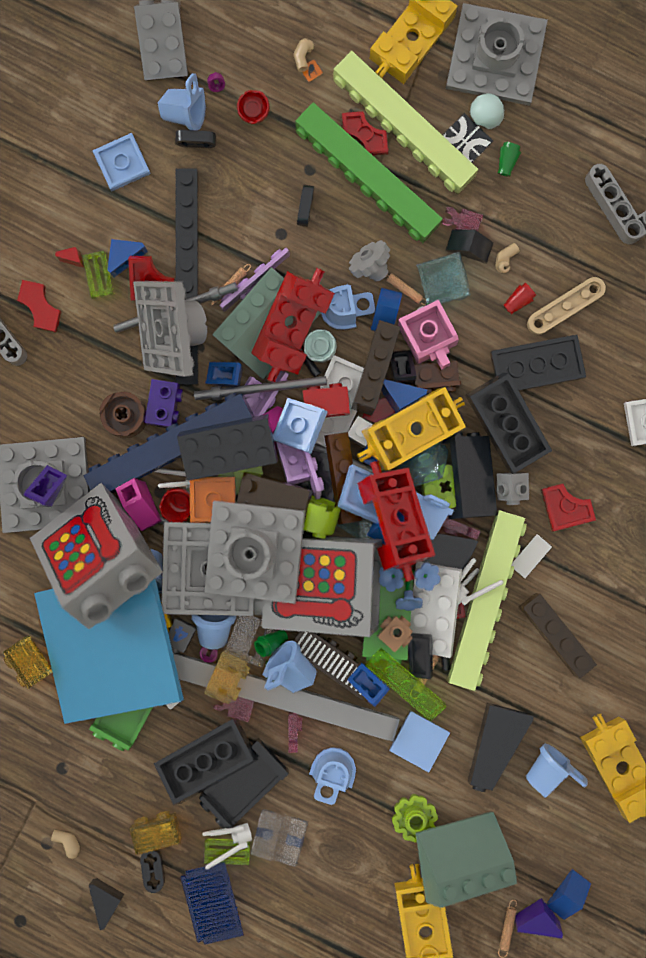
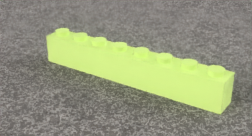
[333,51,478,194]
[447,510,527,691]

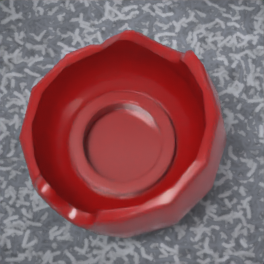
[237,90,270,124]
[159,487,190,522]

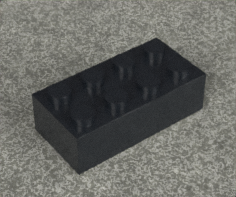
[465,372,552,474]
[177,414,278,481]
[154,719,259,805]

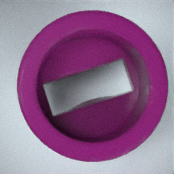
[207,72,225,92]
[200,646,218,663]

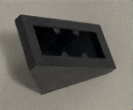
[445,229,494,264]
[390,350,417,385]
[88,878,124,930]

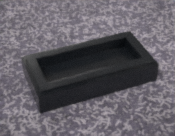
[408,633,433,679]

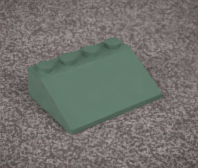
[212,267,321,379]
[416,811,517,908]

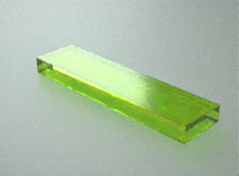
[366,648,446,722]

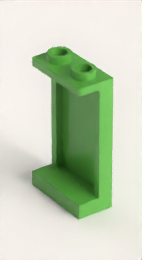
[362,578,414,664]
[89,707,153,751]

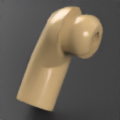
[294,39,314,72]
[495,243,520,273]
[51,830,80,859]

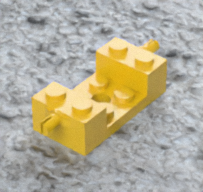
[369,0,458,84]
[357,387,466,471]
[580,713,646,823]
[394,864,453,958]

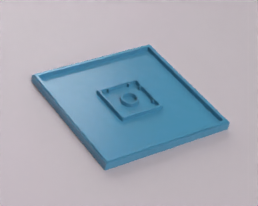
[34,579,184,724]

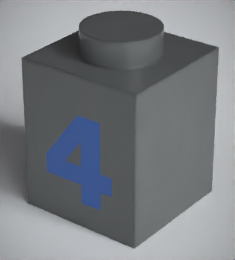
[168,618,197,654]

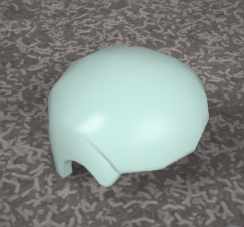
[470,93,504,129]
[304,329,337,363]

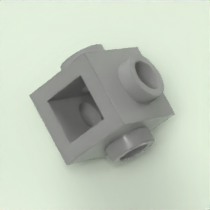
[497,472,529,505]

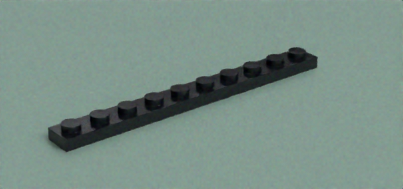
[175,168,199,385]

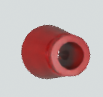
[503,283,536,315]

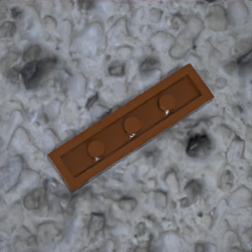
[324,432,362,524]

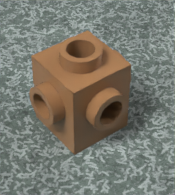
[377,615,413,652]

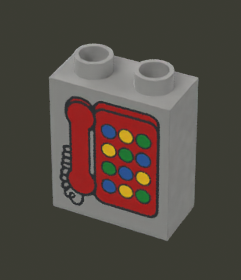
[30,483,163,629]
[254,535,382,637]

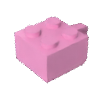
[398,300,459,370]

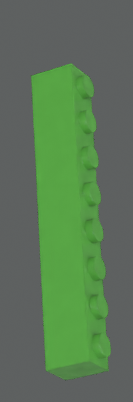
[295,102,443,243]

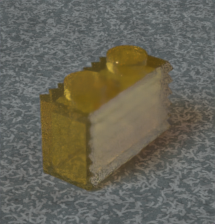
[3,636,53,689]
[130,811,182,855]

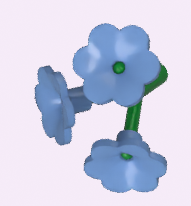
[379,562,440,611]

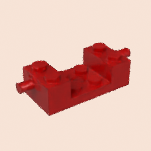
[251,267,335,382]
[357,461,435,582]

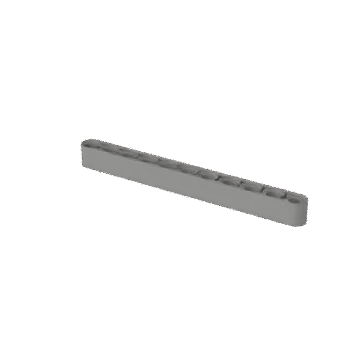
[173,652,400,741]

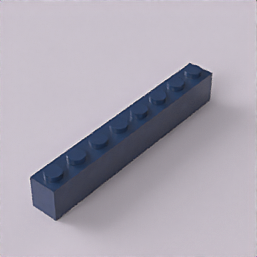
[83,393,255,493]

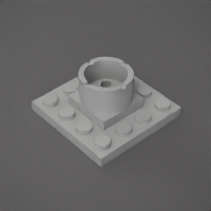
[446,3,548,106]
[133,281,207,376]
[0,437,90,533]
[204,500,305,604]
[162,522,254,616]

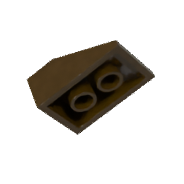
[237,472,313,524]

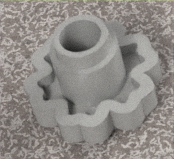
[349,240,390,281]

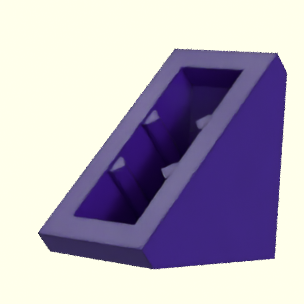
[24,465,67,507]
[515,898,563,939]

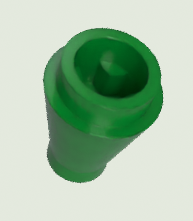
[498,142,521,177]
[254,630,288,657]

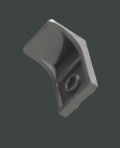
[134,0,188,80]

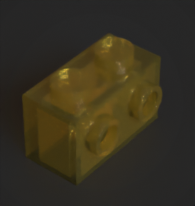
[204,650,251,705]

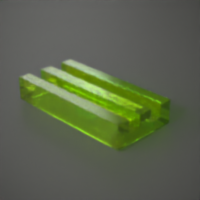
[82,251,113,299]
[204,839,250,865]

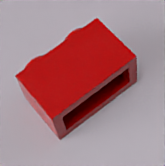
[303,383,350,418]

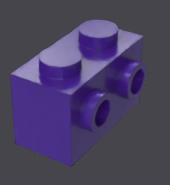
[144,379,183,428]

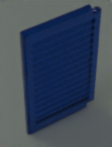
[180,862,244,945]

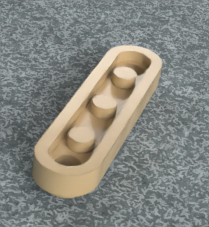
[527,277,606,335]

